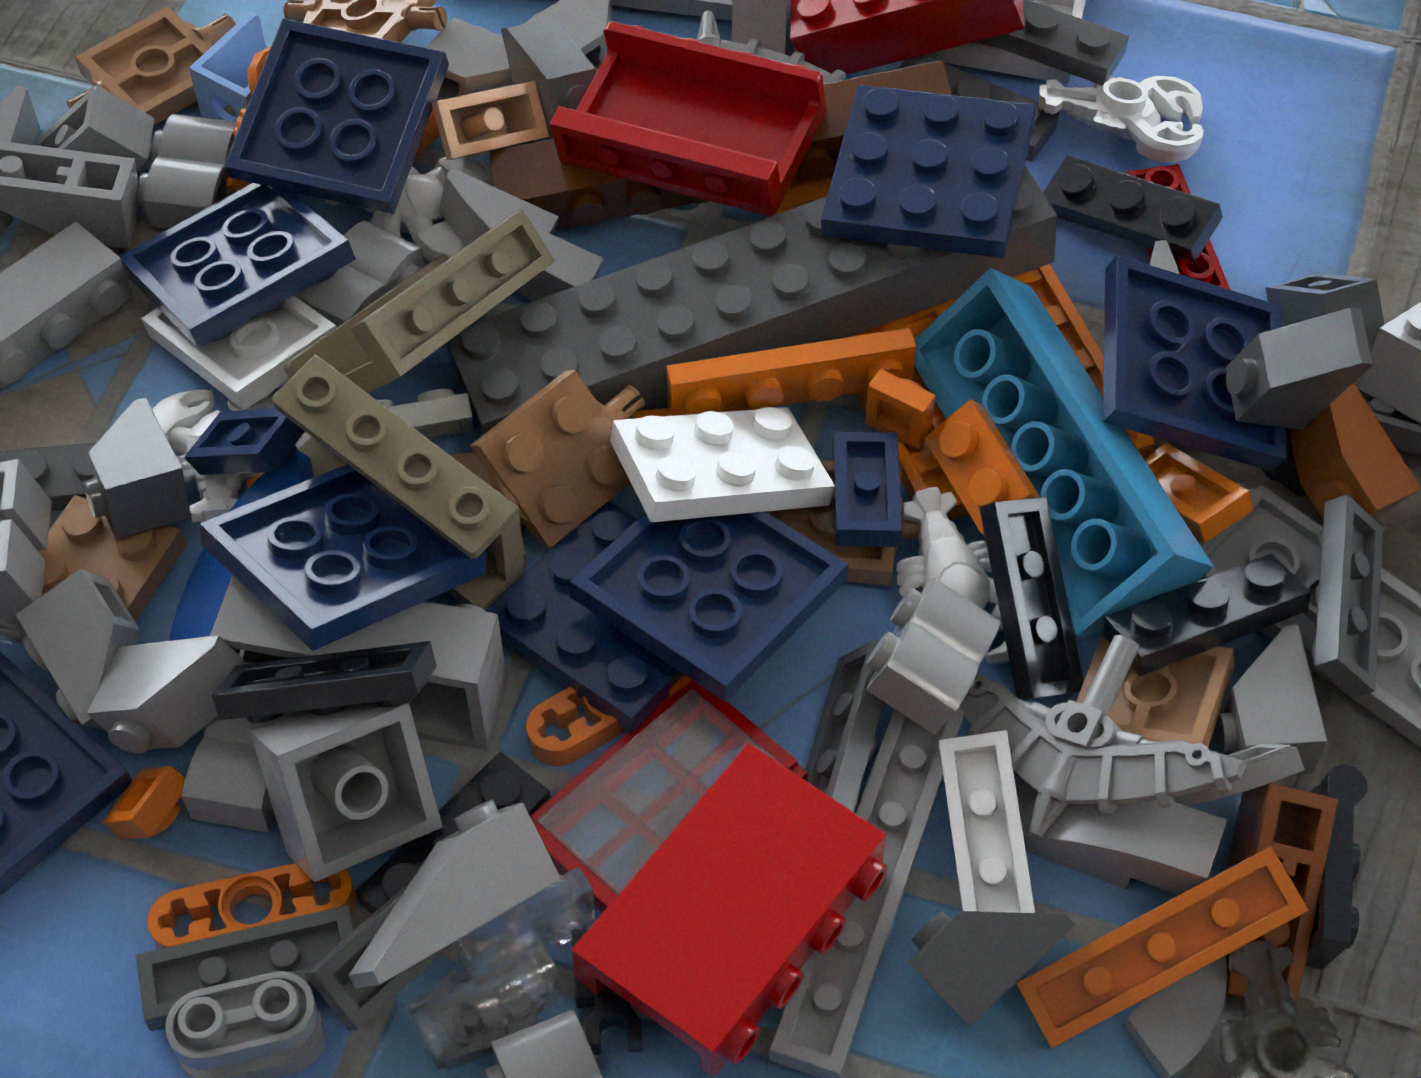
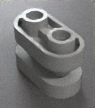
[165,971,326,1078]

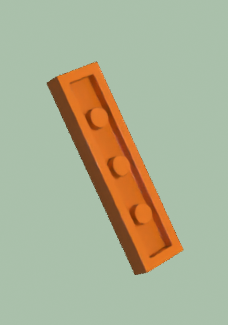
[666,328,917,416]
[1016,846,1309,1049]

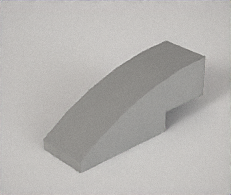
[439,168,604,302]
[1016,778,1228,896]

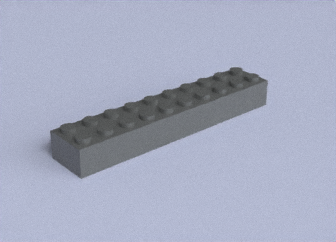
[447,165,1057,436]

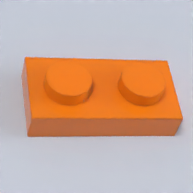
[924,399,1041,535]
[1143,443,1253,544]

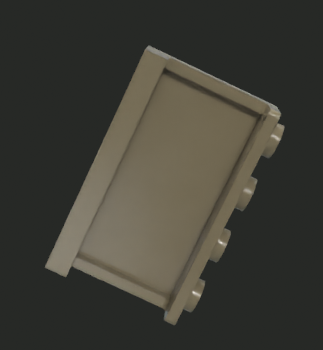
[284,209,555,393]
[272,354,525,610]

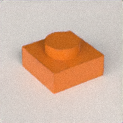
[864,369,935,450]
[101,766,185,839]

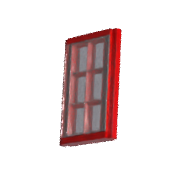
[530,680,808,913]

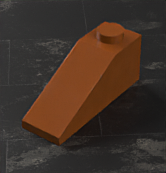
[1288,383,1421,522]
[1225,783,1338,1009]

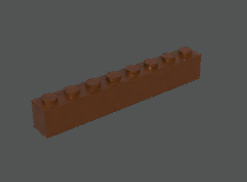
[489,60,952,231]

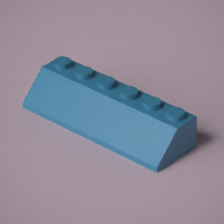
[914,268,1214,638]

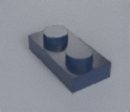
[184,408,305,475]
[832,431,902,547]

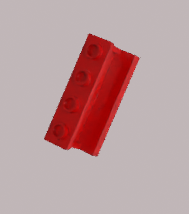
[549,21,827,217]
[571,743,888,1078]

